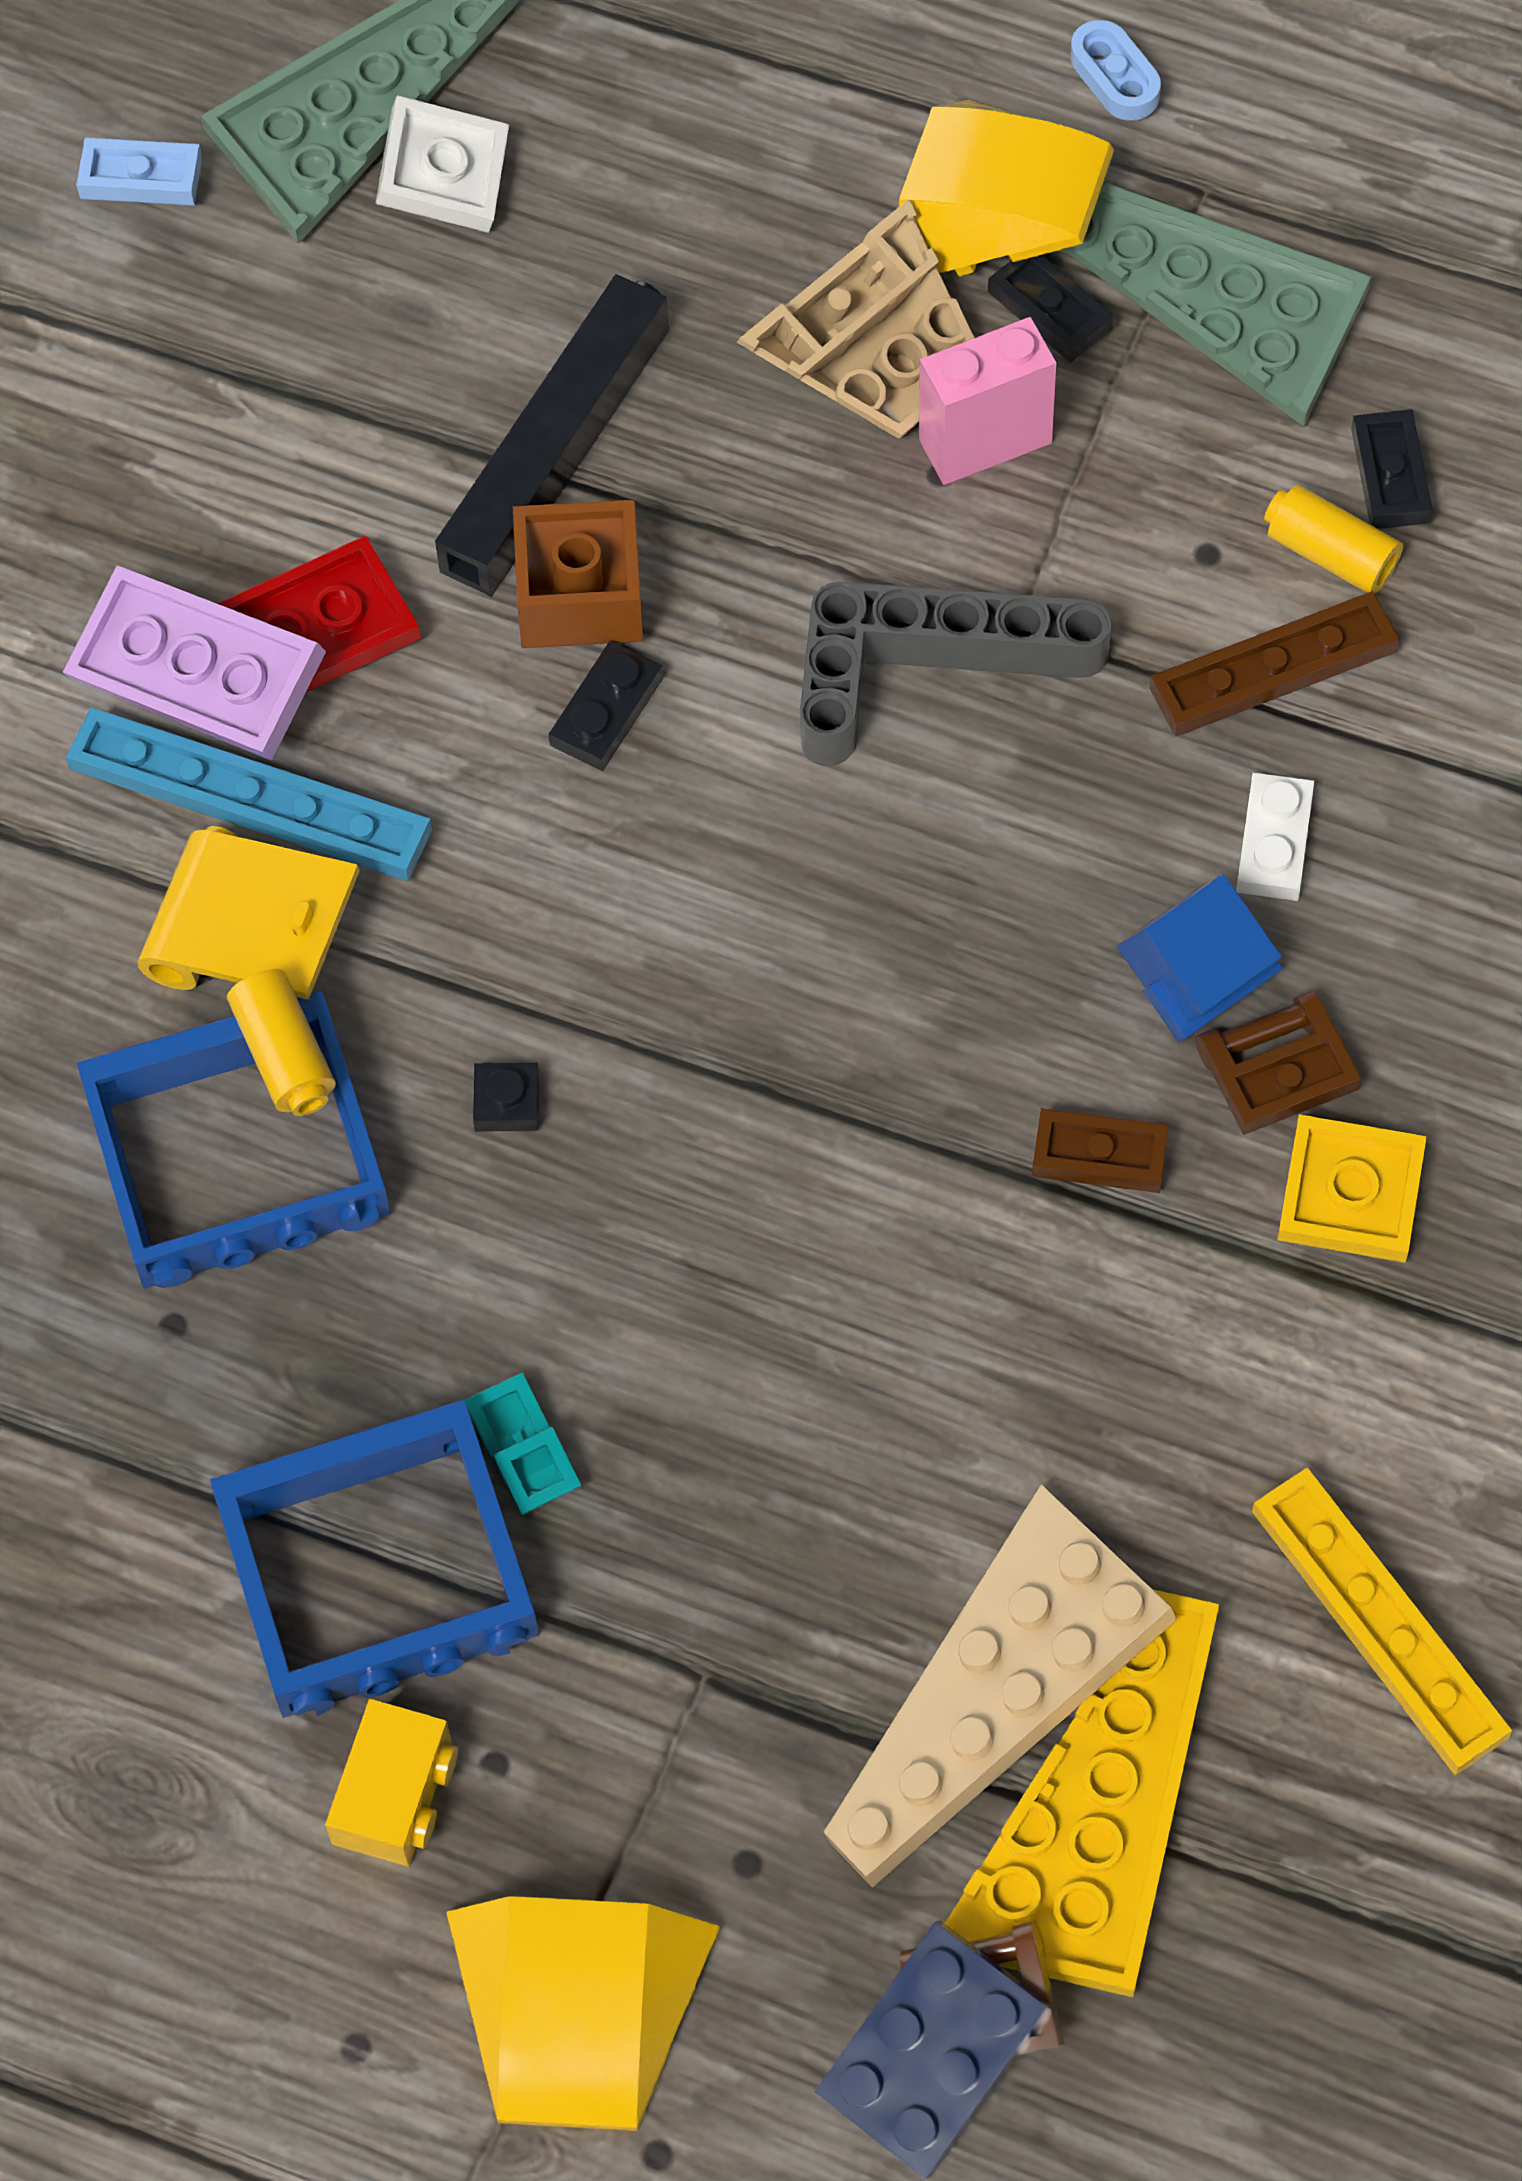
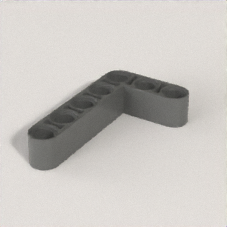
[800,582,1112,766]

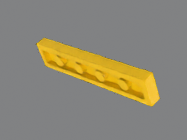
[1252,1467,1512,1776]

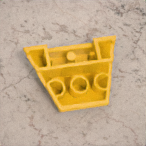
[899,100,1114,276]
[446,1896,720,2131]

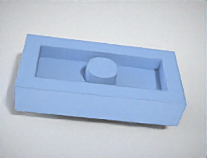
[77,138,202,206]

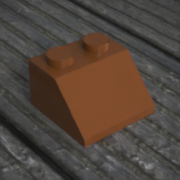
[513,500,643,649]

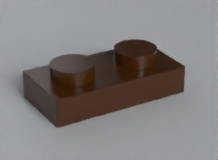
[1032,1108,1169,1193]

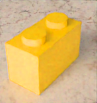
[325,1699,458,1867]

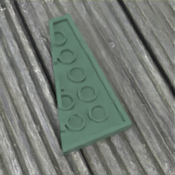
[1062,182,1371,427]

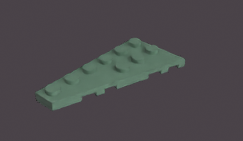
[201,0,520,244]

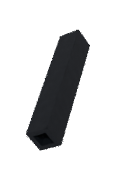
[435,274,669,597]

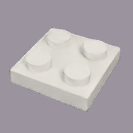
[376,95,509,232]

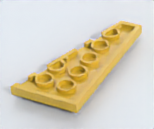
[944,1589,1219,1998]

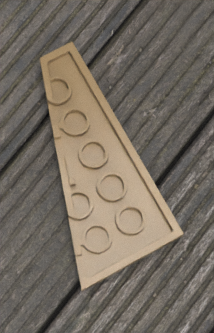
[824,1484,1176,1888]

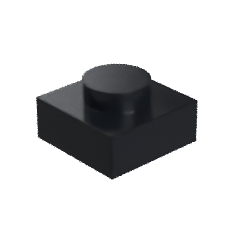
[473,1062,539,1132]

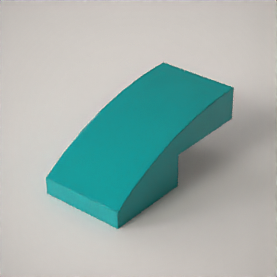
[465,1372,581,1516]

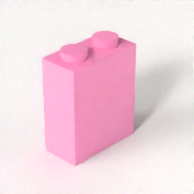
[919,317,1056,485]

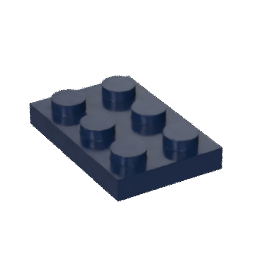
[815,1921,1052,2179]

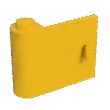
[137,826,360,1000]

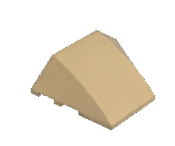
[737,199,974,439]

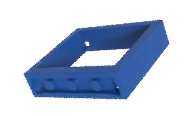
[76,990,391,1289]
[210,1400,539,1718]

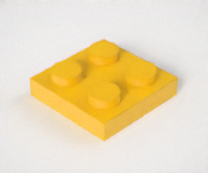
[1277,1114,1427,1263]

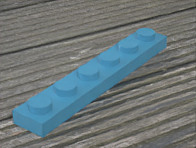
[65,707,432,882]

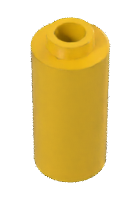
[1264,484,1403,595]
[227,969,336,1116]

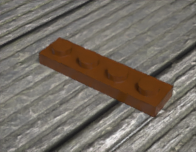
[1149,591,1400,737]

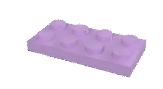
[63,565,326,760]

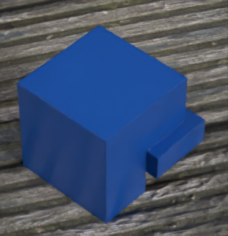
[1116,873,1283,1042]

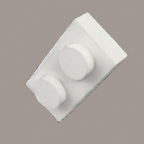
[1236,773,1314,901]

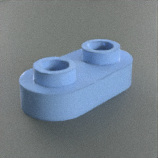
[1071,20,1161,121]

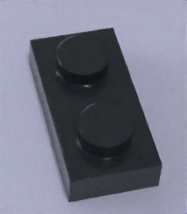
[988,255,1113,363]
[1351,409,1433,529]
[548,641,664,771]

